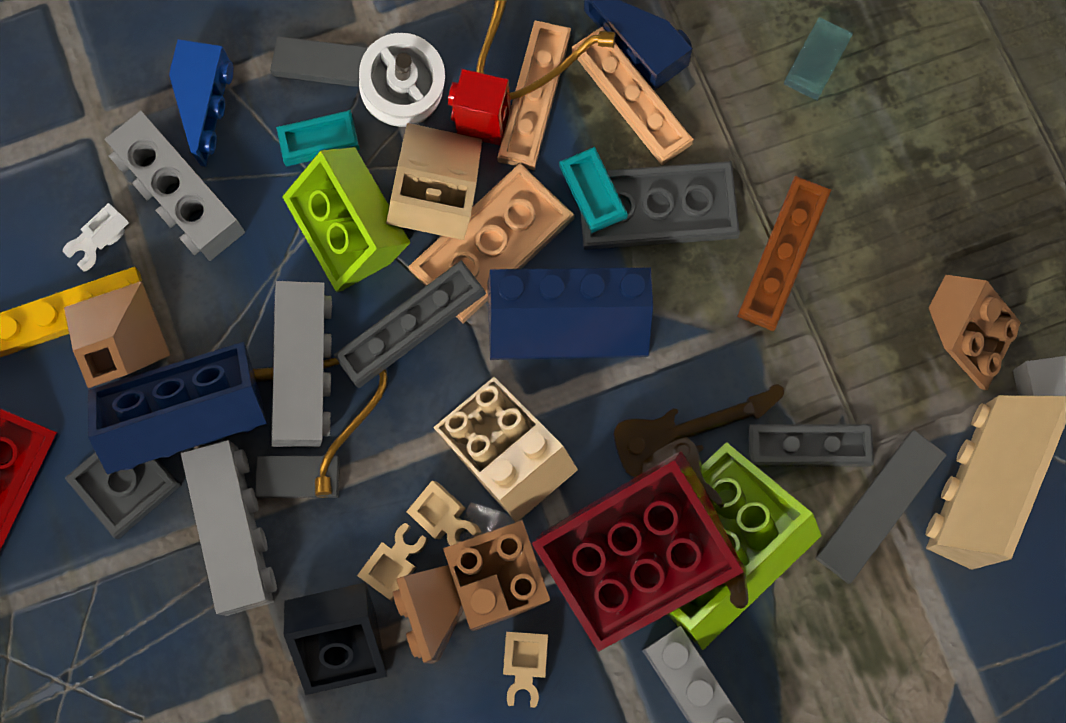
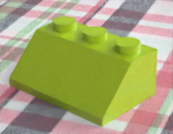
[282,147,411,292]

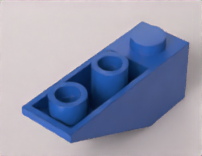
[169,39,234,167]

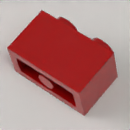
[448,69,511,146]

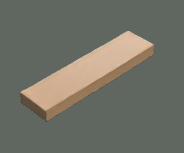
[497,20,571,170]
[572,27,694,165]

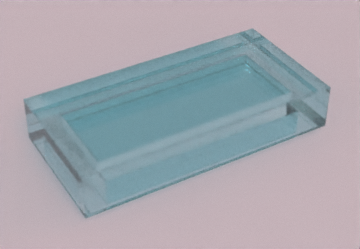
[784,17,853,101]

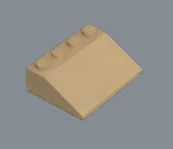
[925,395,1066,570]

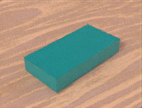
[276,110,360,167]
[559,147,628,234]

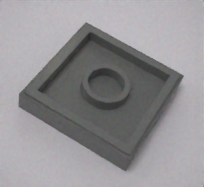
[65,452,181,539]

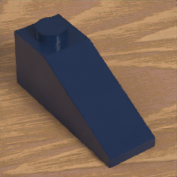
[584,0,693,91]

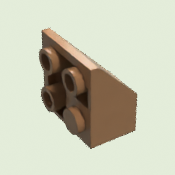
[929,275,1021,390]
[64,281,171,388]
[443,520,551,631]
[393,565,463,664]

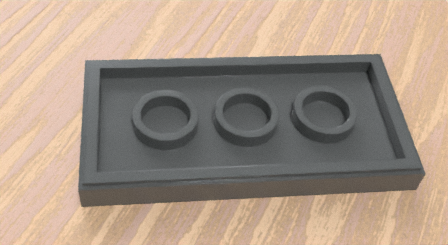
[581,161,740,250]

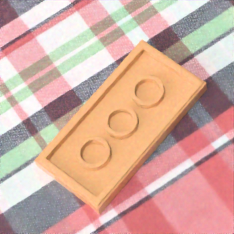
[408,163,574,324]

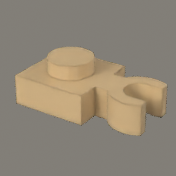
[406,481,482,546]
[357,523,428,601]
[503,632,548,708]

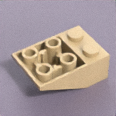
[386,123,482,240]
[433,377,578,522]

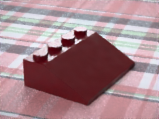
[531,451,744,652]

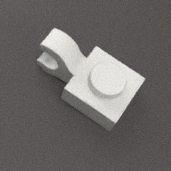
[63,203,129,271]

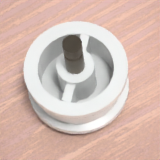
[359,33,445,127]

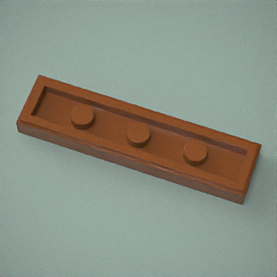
[737,176,831,332]

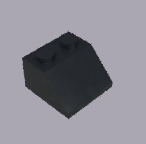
[283,582,387,695]

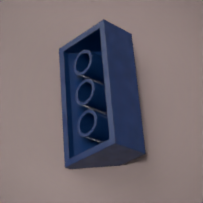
[487,268,653,360]
[88,341,267,474]

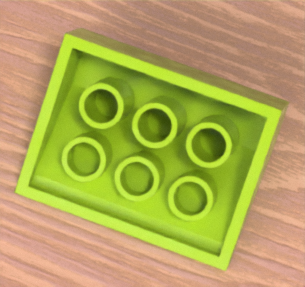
[667,442,822,650]

